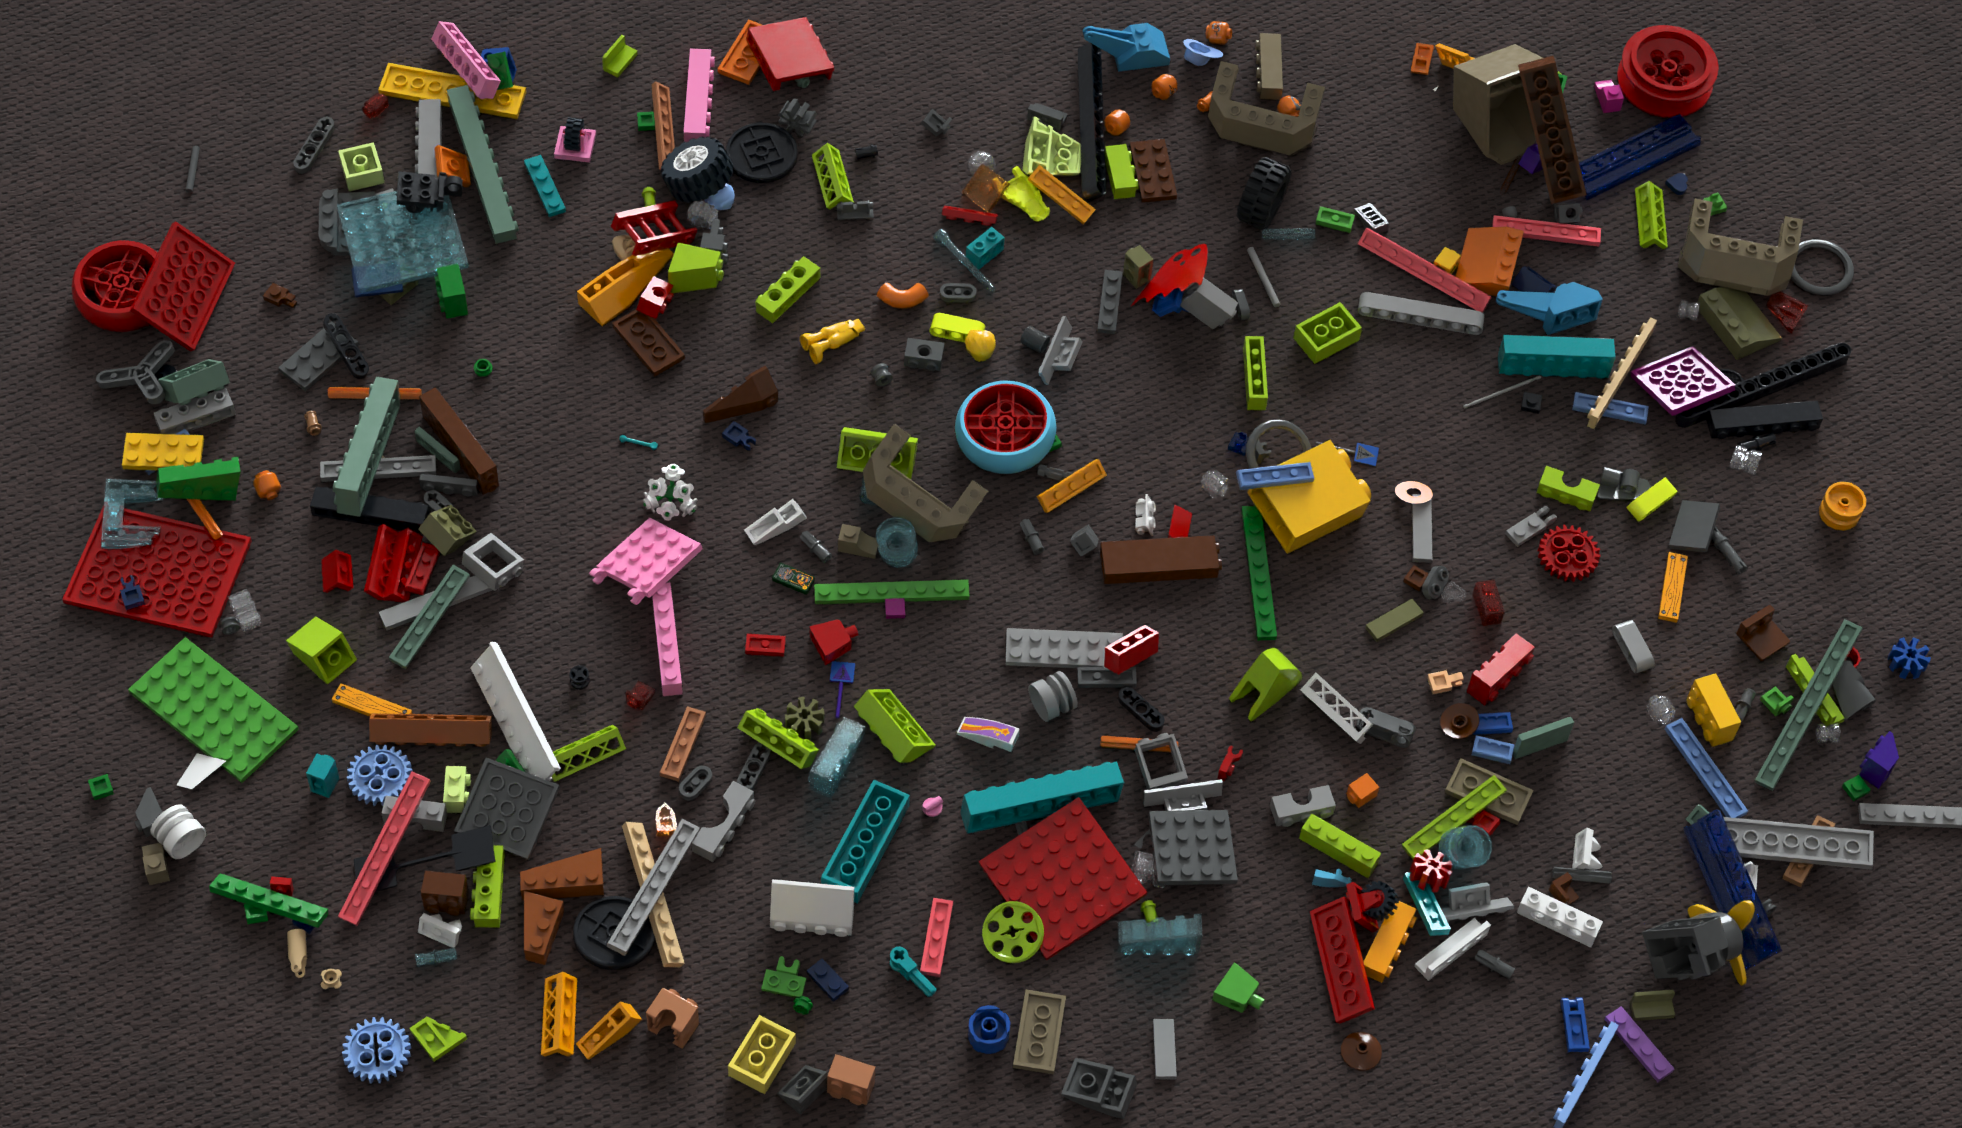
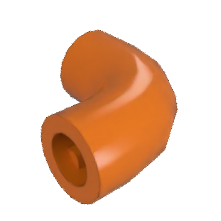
[877,283,928,309]

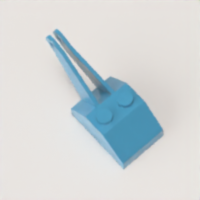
[1082,23,1170,72]
[1496,282,1603,335]

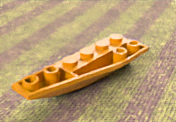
[577,248,674,326]

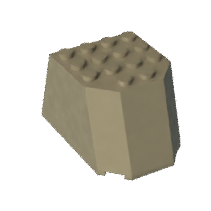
[1453,44,1543,165]

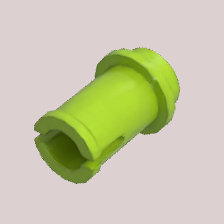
[642,187,656,207]
[1140,900,1160,928]

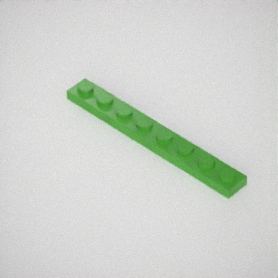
[814,580,969,604]

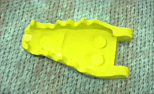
[992,166,1050,222]

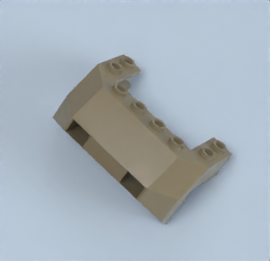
[1208,61,1325,157]
[1678,198,1803,296]
[863,424,989,542]

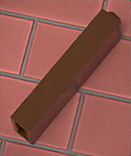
[419,387,499,495]
[1100,535,1222,584]

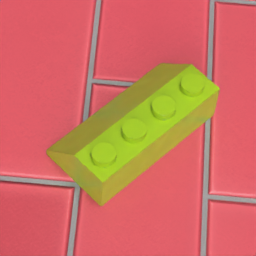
[837,427,918,479]
[854,689,936,763]

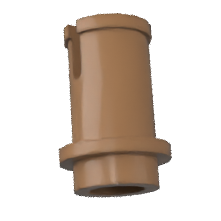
[304,411,322,436]

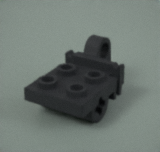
[396,171,463,213]

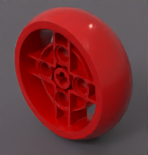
[71,240,158,332]

